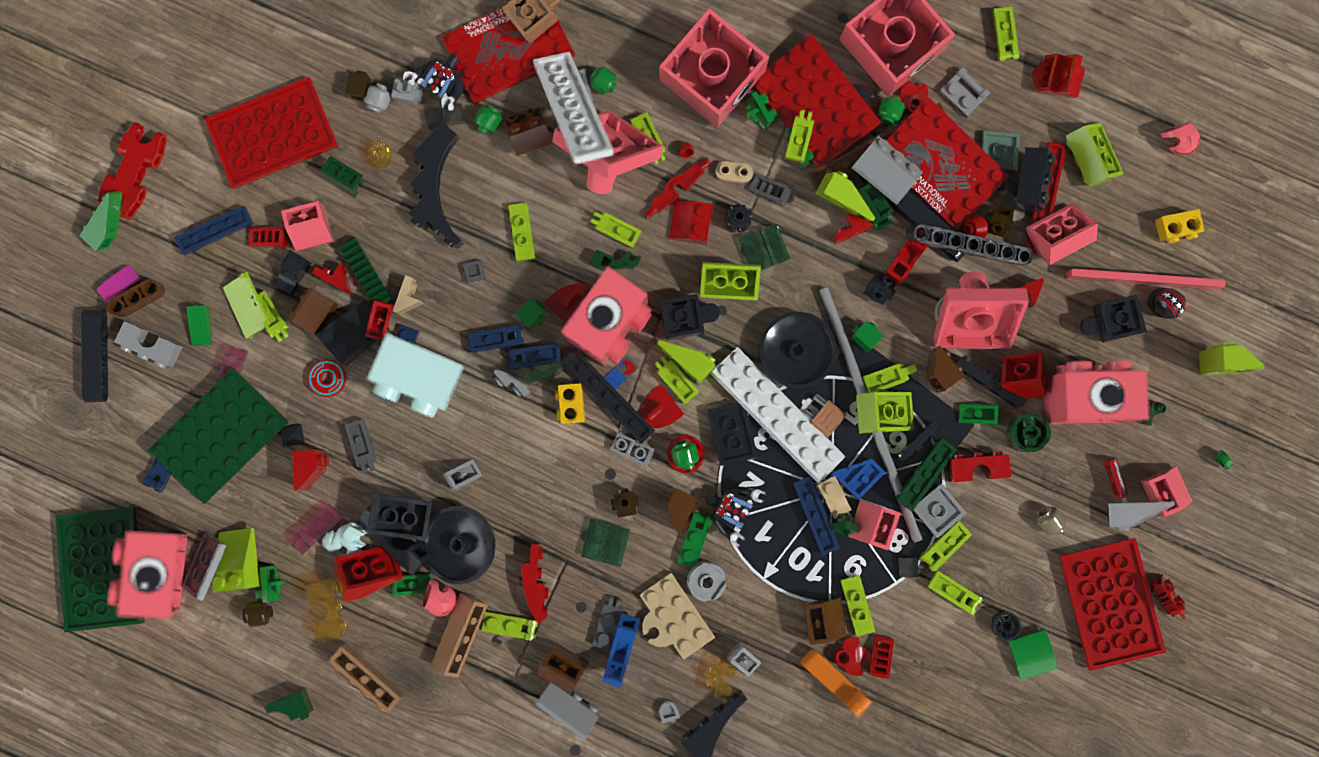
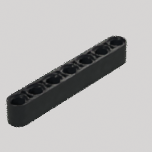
[859,175,971,262]
[906,224,1033,265]

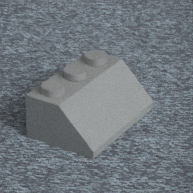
[852,136,923,205]
[536,683,600,740]

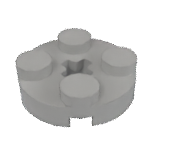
[686,561,726,601]

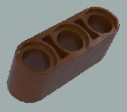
[107,279,165,317]

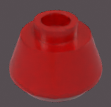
[963,215,989,238]

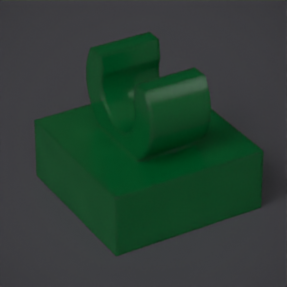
[831,513,859,535]

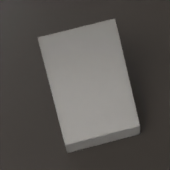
[443,459,483,491]
[727,642,761,677]

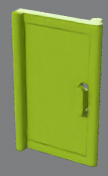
[223,272,271,339]

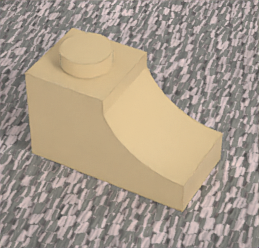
[815,476,851,519]

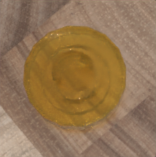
[367,140,392,169]

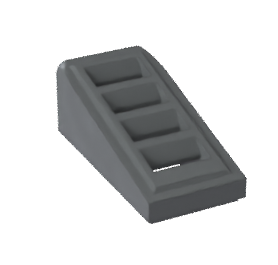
[748,173,792,207]

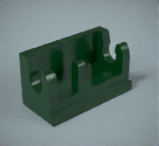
[320,156,363,198]
[857,182,893,224]

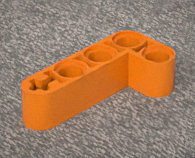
[800,648,872,717]

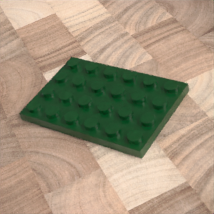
[148,368,290,504]
[55,507,145,633]

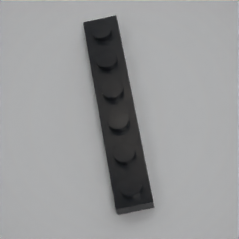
[562,348,655,444]

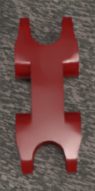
[97,122,167,221]

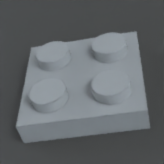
[913,483,967,538]

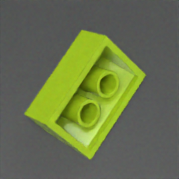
[1066,123,1124,188]
[700,262,761,300]
[1199,342,1264,375]

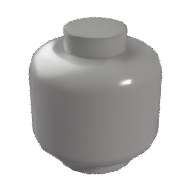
[364,83,391,113]

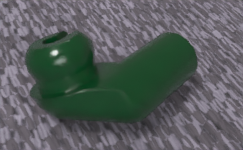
[1142,402,1166,426]

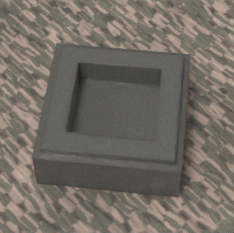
[463,260,486,283]

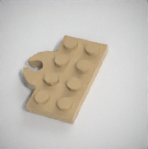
[639,573,715,660]

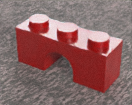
[884,229,935,286]
[947,451,1012,483]

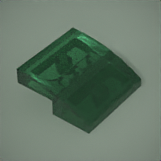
[739,224,790,271]
[524,360,566,386]
[581,519,630,567]

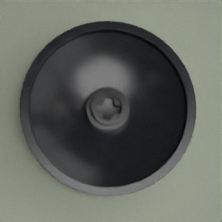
[759,312,837,389]
[422,506,495,585]

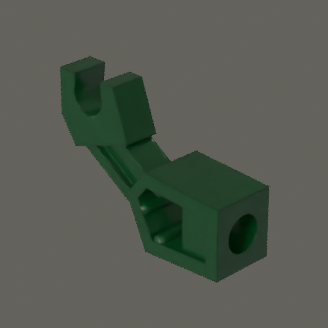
[590,250,642,271]

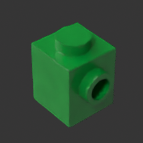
[515,298,546,330]
[851,320,884,353]

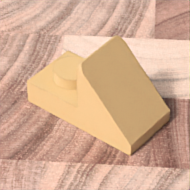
[393,275,424,315]

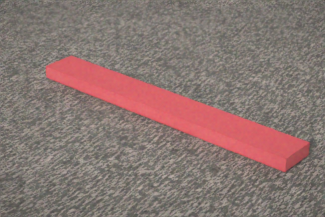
[1066,269,1225,290]

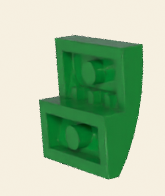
[1008,628,1058,680]

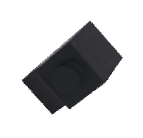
[274,250,312,295]

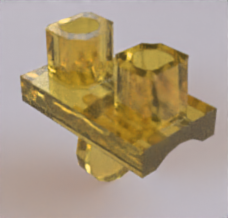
[702,659,736,698]

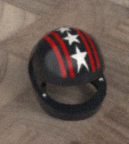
[1148,287,1186,319]

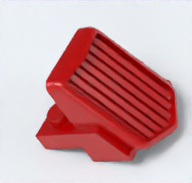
[1032,53,1085,98]

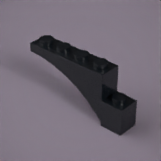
[681,690,748,757]

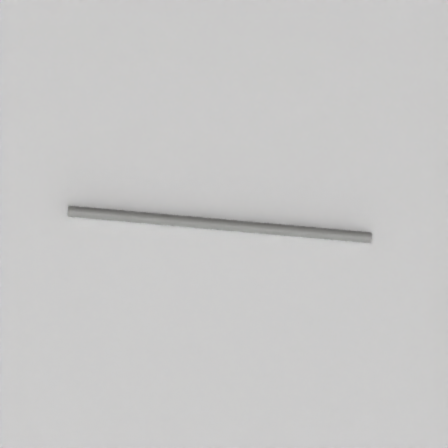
[819,287,922,543]

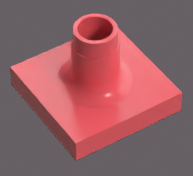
[552,110,663,194]
[933,271,1029,349]

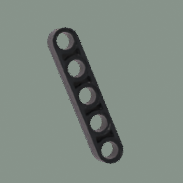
[81,309,108,403]

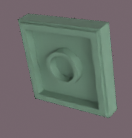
[980,131,1021,172]

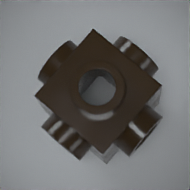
[985,203,1014,237]
[611,488,639,518]

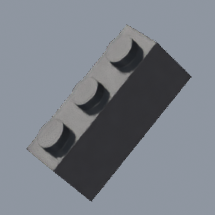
[1016,147,1055,214]

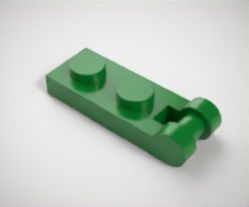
[677,511,713,568]

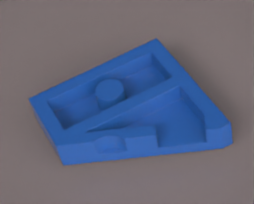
[831,459,885,500]

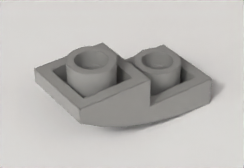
[494,369,532,397]
[610,433,655,467]

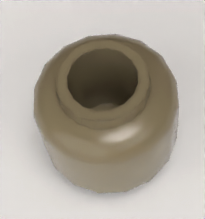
[1037,506,1066,535]

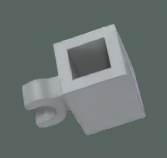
[391,78,422,107]

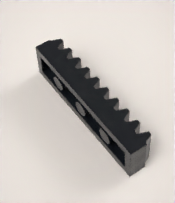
[954,355,1026,408]

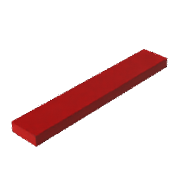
[1024,142,1067,255]

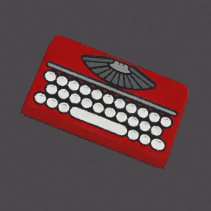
[1103,458,1129,498]

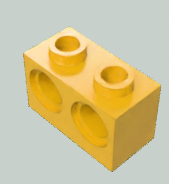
[1155,209,1204,244]
[555,383,585,425]

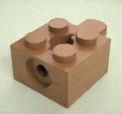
[502,0,563,43]

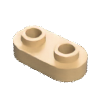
[715,161,753,184]

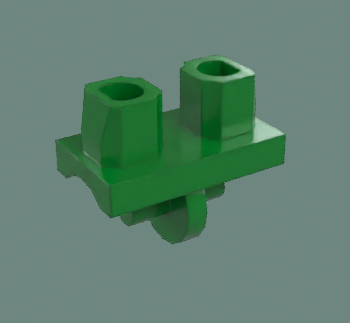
[744,92,778,130]
[255,565,286,603]

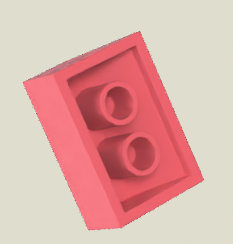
[1026,203,1098,265]

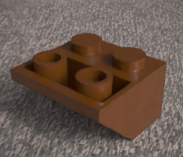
[504,107,552,156]
[289,288,339,336]
[926,346,964,393]
[667,488,699,534]
[802,597,847,645]
[537,643,589,694]

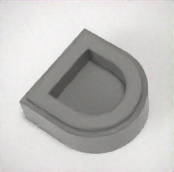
[659,700,681,724]

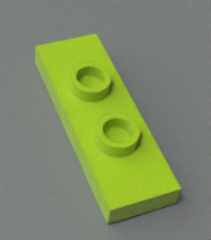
[508,203,535,262]
[840,574,875,637]

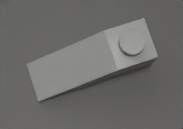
[1108,502,1174,531]

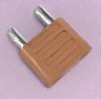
[802,394,847,438]

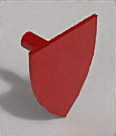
[544,283,588,324]
[639,385,684,429]

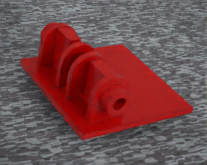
[1151,574,1186,620]

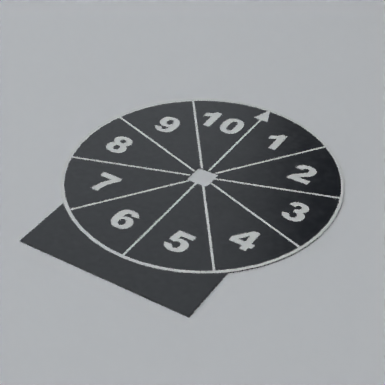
[718,340,974,604]

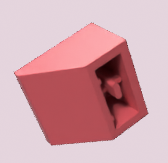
[281,201,333,251]
[1141,466,1193,517]
[848,500,901,550]

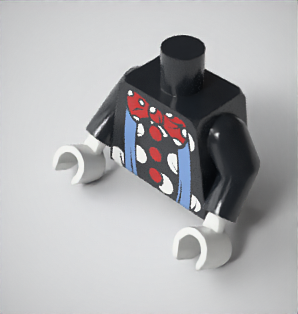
[403,53,463,111]
[706,486,765,547]

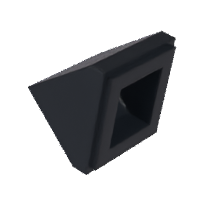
[898,557,918,578]

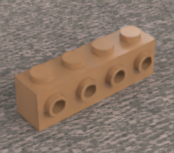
[430,593,488,678]
[328,644,405,713]

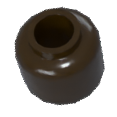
[242,600,273,627]

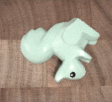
[322,522,367,555]

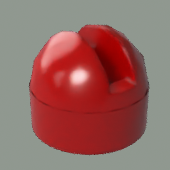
[678,141,694,158]

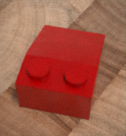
[334,546,403,602]

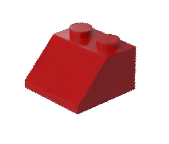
[669,201,713,245]
[1001,352,1048,398]
[292,450,329,491]

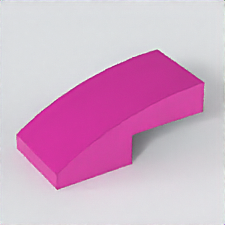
[96,265,141,303]

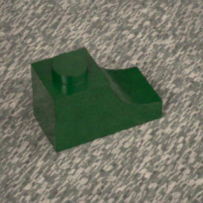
[264,688,314,722]

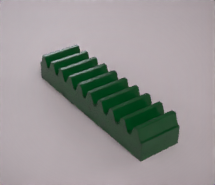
[338,236,394,304]
[895,438,957,511]

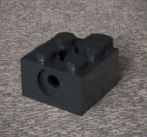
[660,294,720,341]
[1080,295,1147,343]

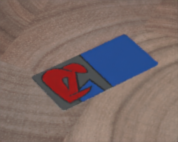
[604,356,639,390]

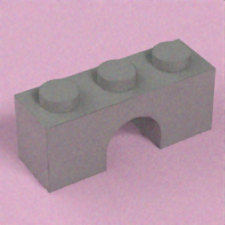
[114,321,183,369]

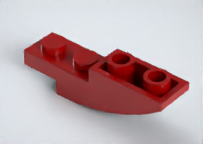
[522,543,549,623]

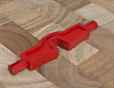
[644,157,712,219]

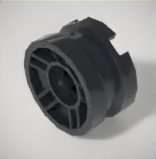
[990,611,1021,640]

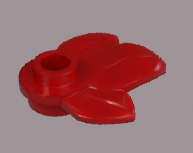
[896,81,929,113]
[833,637,872,676]

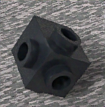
[724,204,753,233]
[863,271,897,305]

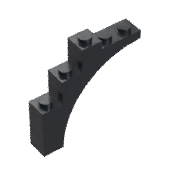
[408,122,463,249]

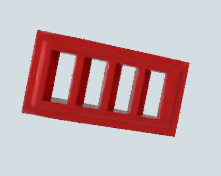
[248,227,288,249]
[868,635,894,679]

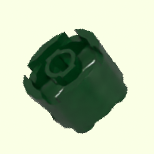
[1006,413,1051,453]

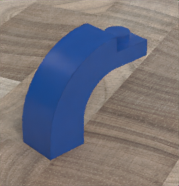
[602,614,640,688]

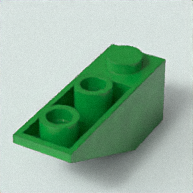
[80,191,122,251]

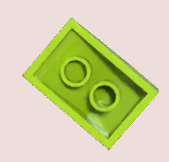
[815,171,875,221]
[657,340,716,385]
[856,392,915,433]
[212,528,260,592]

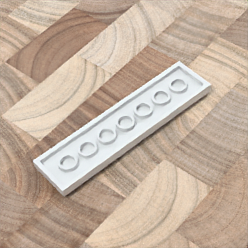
[533,52,613,164]
[710,347,845,484]

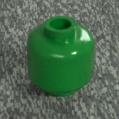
[588,66,617,95]
[877,96,905,126]
[474,104,502,134]
[671,440,699,470]

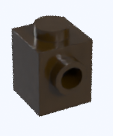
[345,70,374,101]

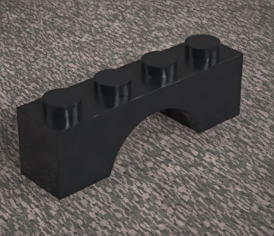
[357,505,433,576]

